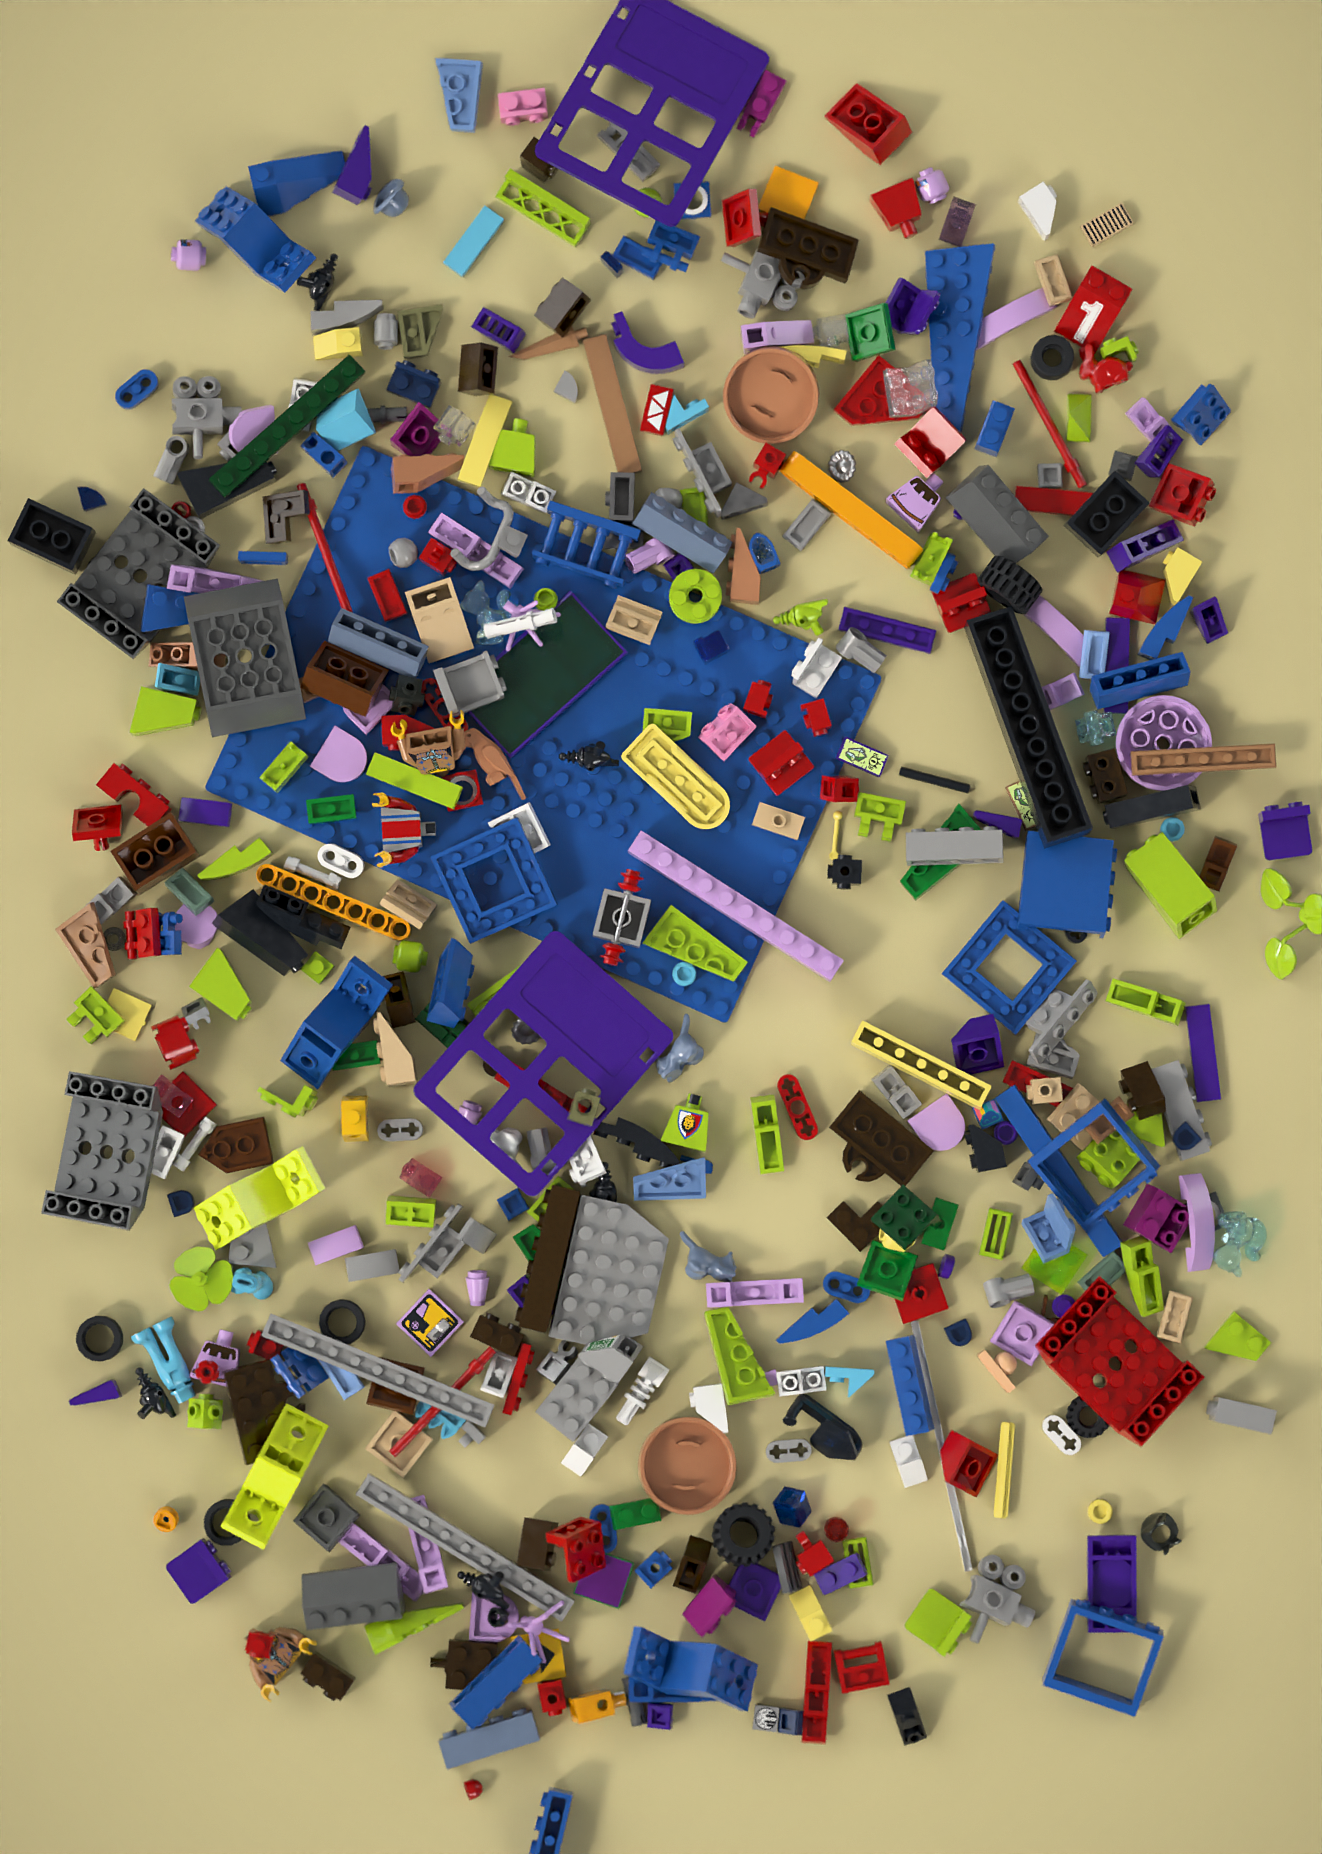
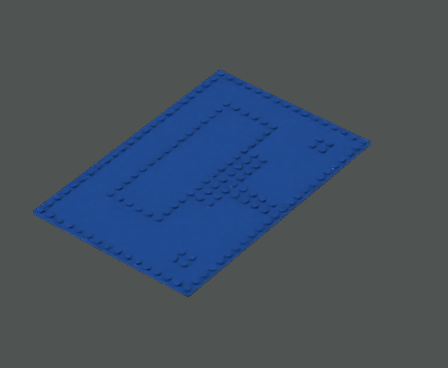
[205,446,881,1023]

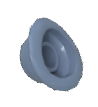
[373,179,409,217]

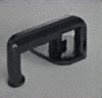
[783,1394,863,1460]

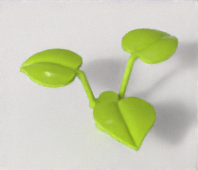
[1261,868,1322,980]

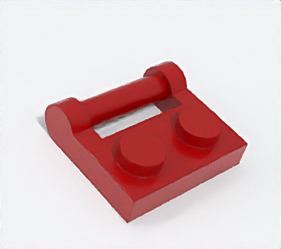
[834,1641,890,1694]

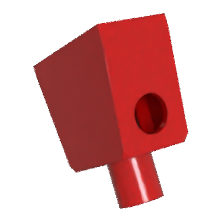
[870,178,922,239]

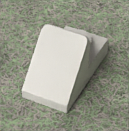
[151,1125,185,1179]
[481,1350,518,1398]
[561,1423,608,1477]
[889,1435,928,1488]

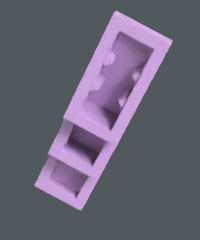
[428,513,524,589]
[339,1523,424,1601]

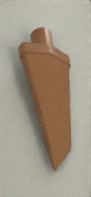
[508,326,588,360]

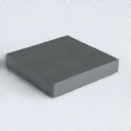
[293,1483,361,1552]

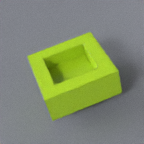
[300,951,334,985]

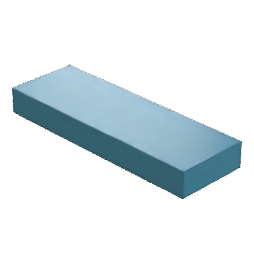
[443,206,504,278]

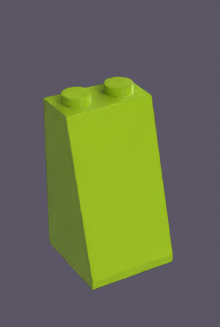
[1124,832,1217,939]

